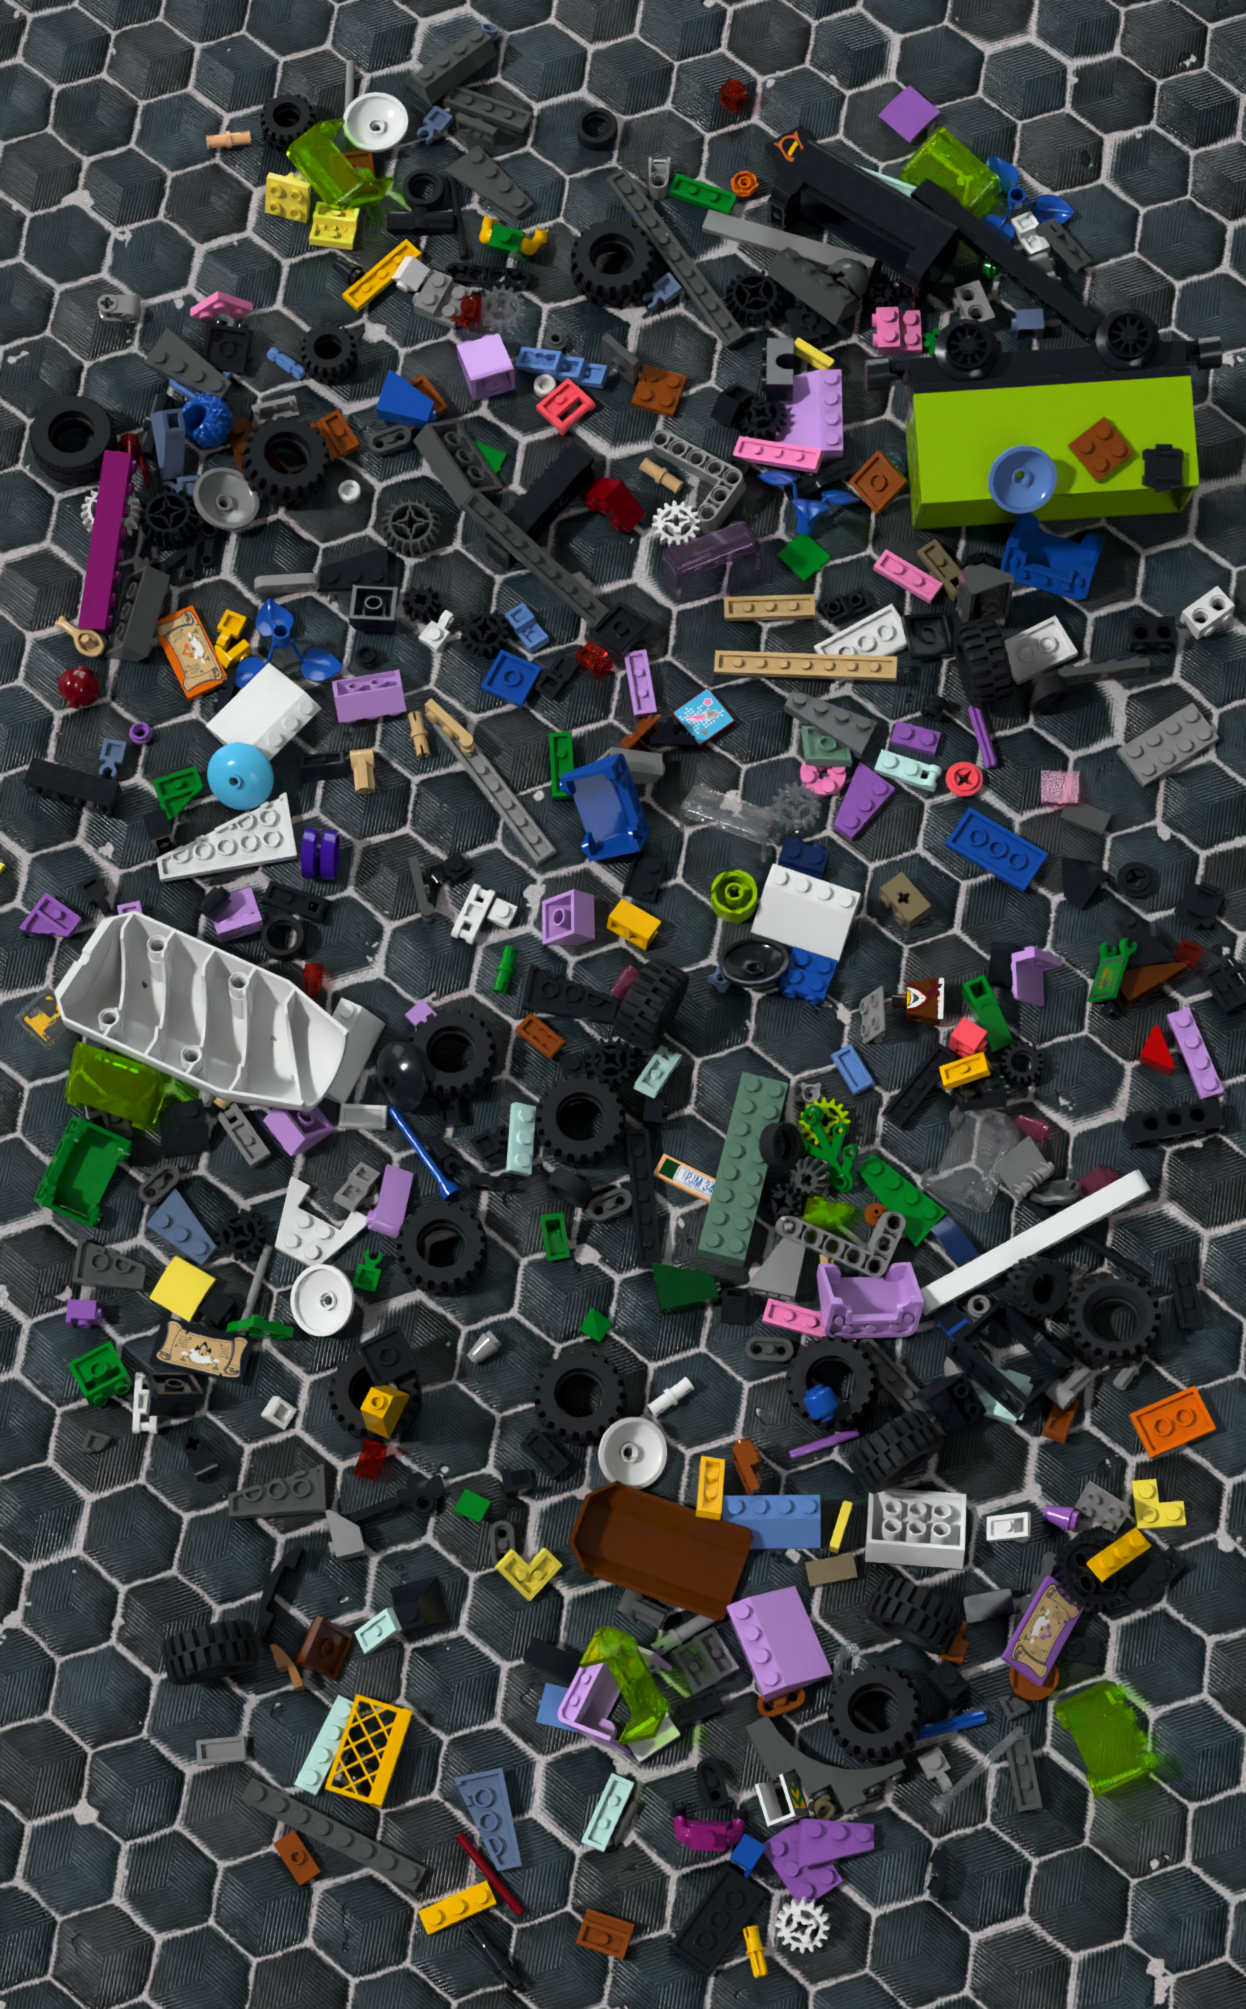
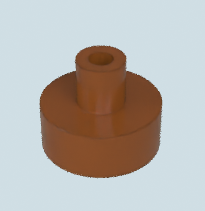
[864,1203,888,1228]

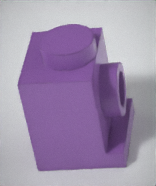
[66,1299,103,1329]

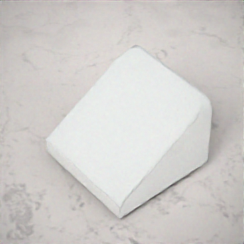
[261,1396,297,1430]

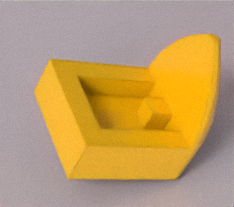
[214,639,252,669]

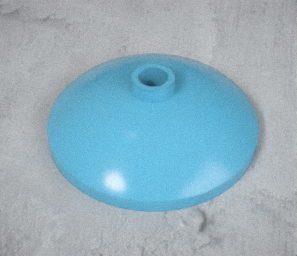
[207,742,274,810]

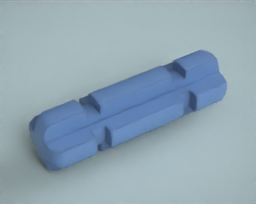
[267,347,306,379]

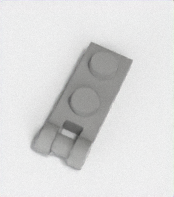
[215,1103,271,1168]

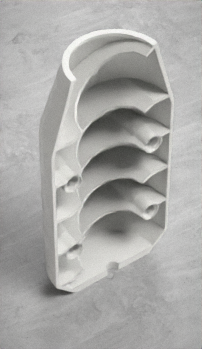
[54,911,349,1112]

